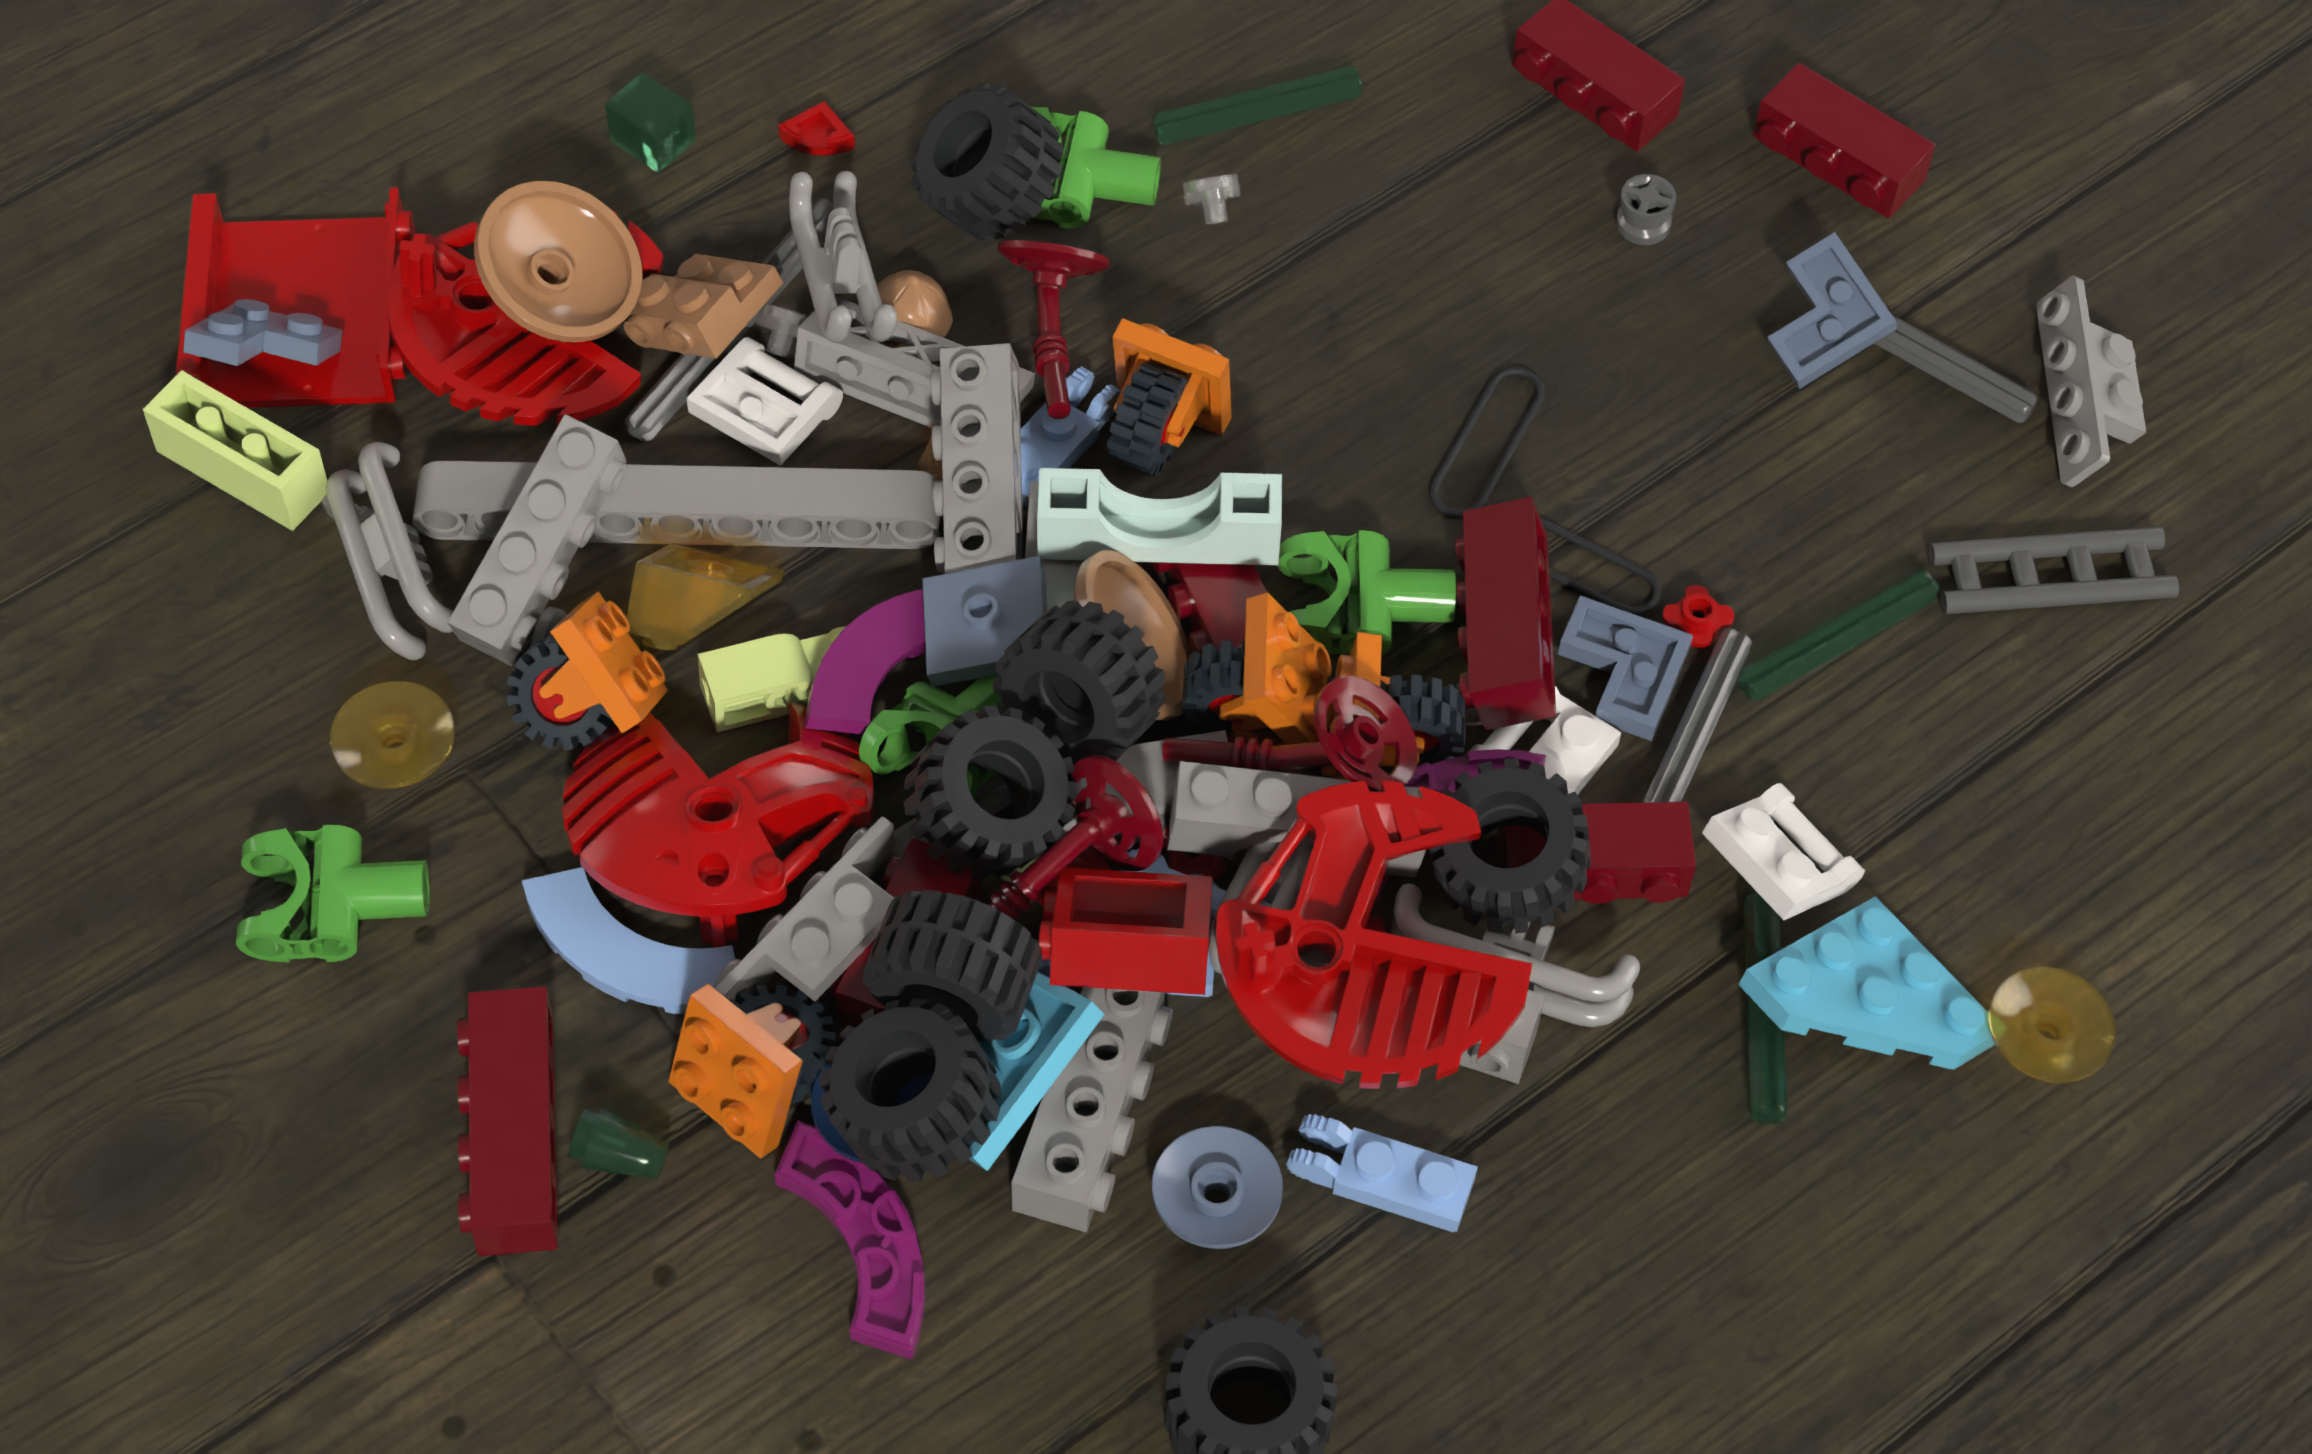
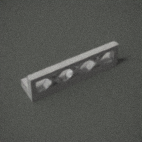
[794,296,1035,428]

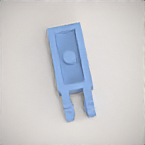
[1021,367,1121,509]
[1286,1114,1478,1233]

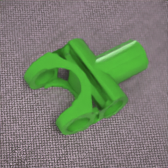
[1026,107,1161,228]
[1278,530,1456,656]
[859,675,1001,798]
[236,825,430,963]

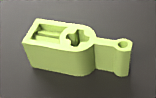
[698,627,845,733]

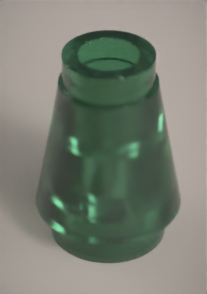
[568,1107,670,1180]

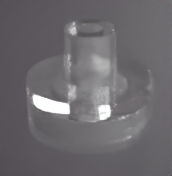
[1182,174,1241,225]
[756,302,809,357]

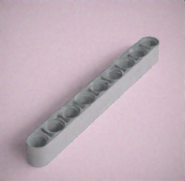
[412,461,940,549]

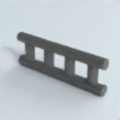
[1928,526,2179,615]

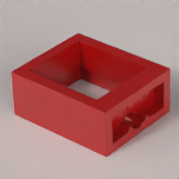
[1039,867,1213,995]

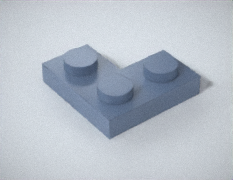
[1767,232,1897,389]
[183,299,343,366]
[1558,596,1693,741]

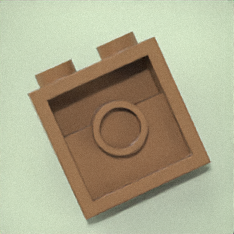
[623,254,784,359]

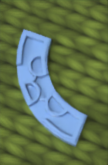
[522,867,735,1014]

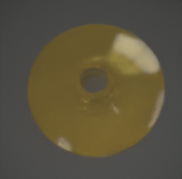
[330,681,455,789]
[1988,967,2116,1083]

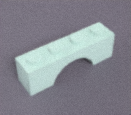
[1037,468,1282,565]

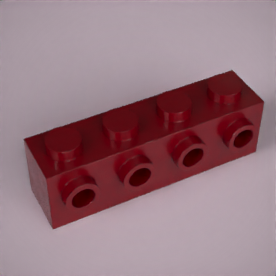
[1455,496,1557,731]
[457,986,558,1256]

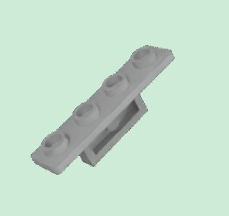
[2036,276,2146,487]
[714,816,895,1001]

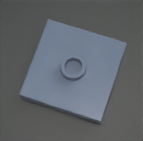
[923,556,1047,687]

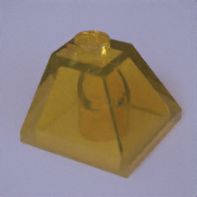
[627,543,784,650]

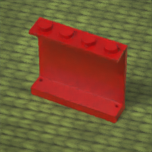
[176,187,415,408]

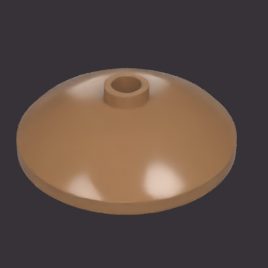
[474,181,642,342]
[1073,550,1192,721]

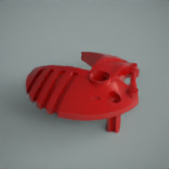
[387,209,663,426]
[562,702,874,948]
[1216,781,1533,1089]

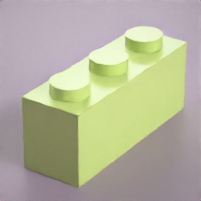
[143,370,328,531]

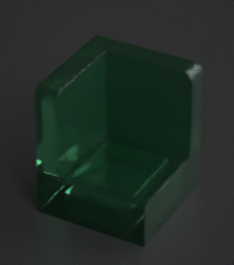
[605,73,696,173]

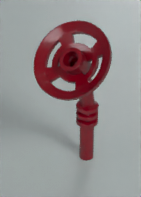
[997,240,1110,419]
[1162,676,1418,792]
[989,755,1163,922]

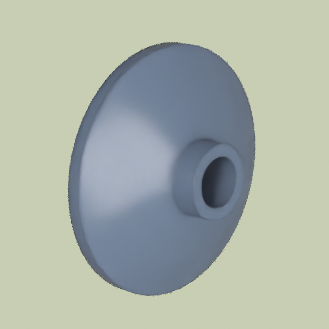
[1152,1126,1283,1249]

